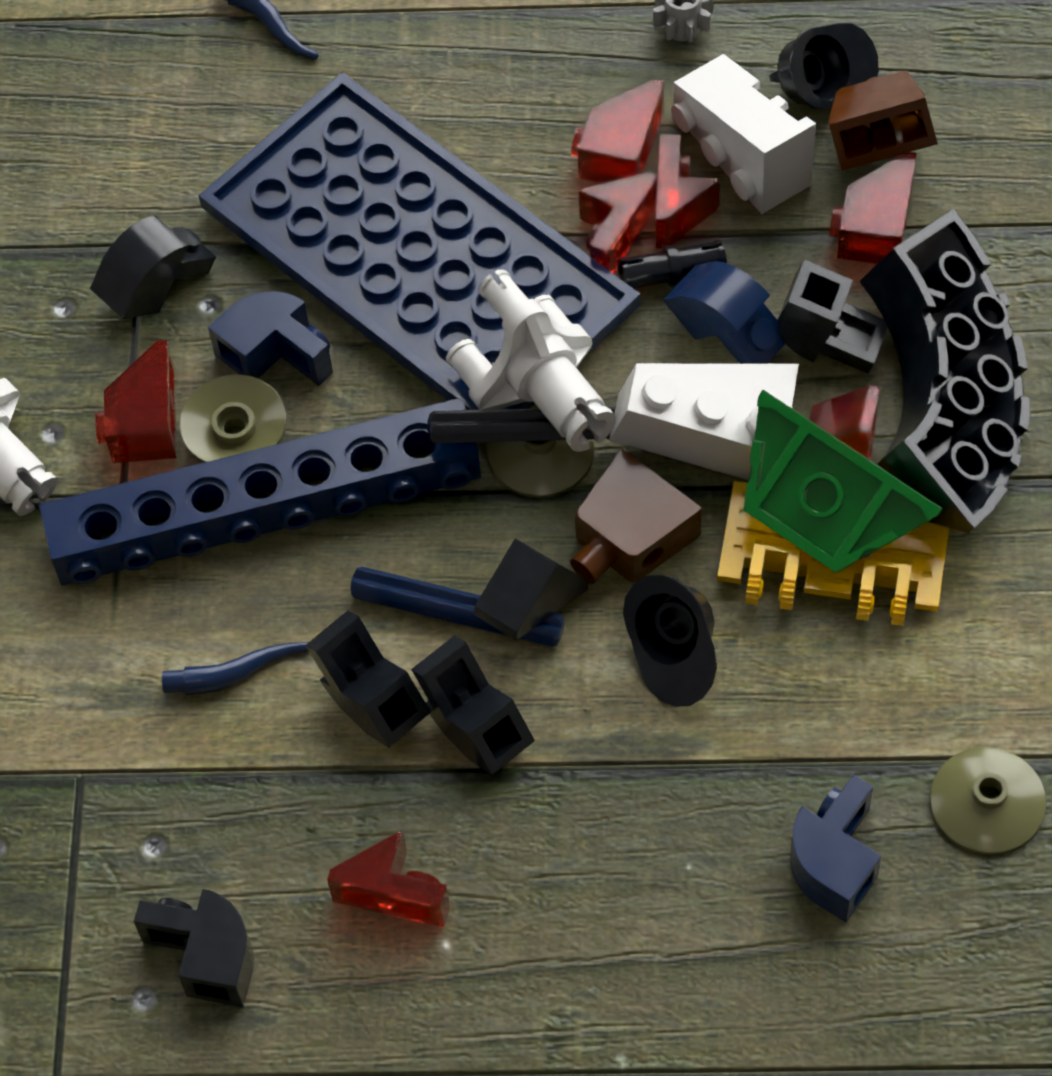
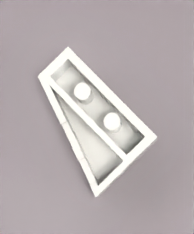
[671,54,816,214]
[609,363,799,480]

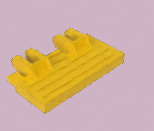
[717,481,949,626]

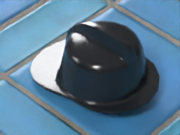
[769,23,879,109]
[623,574,717,707]

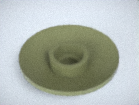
[179,375,287,463]
[487,404,594,499]
[930,747,1046,855]

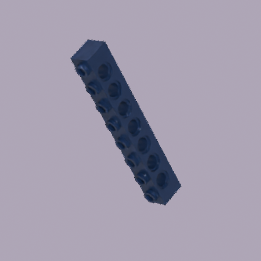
[39,397,481,586]

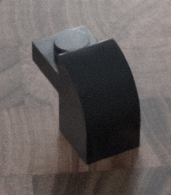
[90,215,216,319]
[777,259,887,373]
[305,610,431,748]
[411,635,535,775]
[134,889,254,1007]

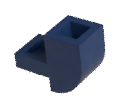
[663,261,785,364]
[208,291,333,386]
[790,774,881,923]

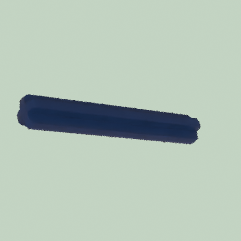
[350,566,564,647]

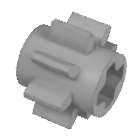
[653,0,713,42]

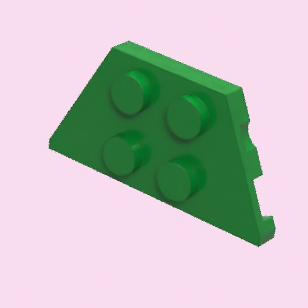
[743,390,943,573]

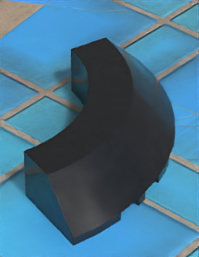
[859,209,1030,533]

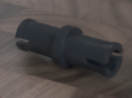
[617,239,727,289]

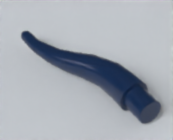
[225,0,319,60]
[162,642,309,695]

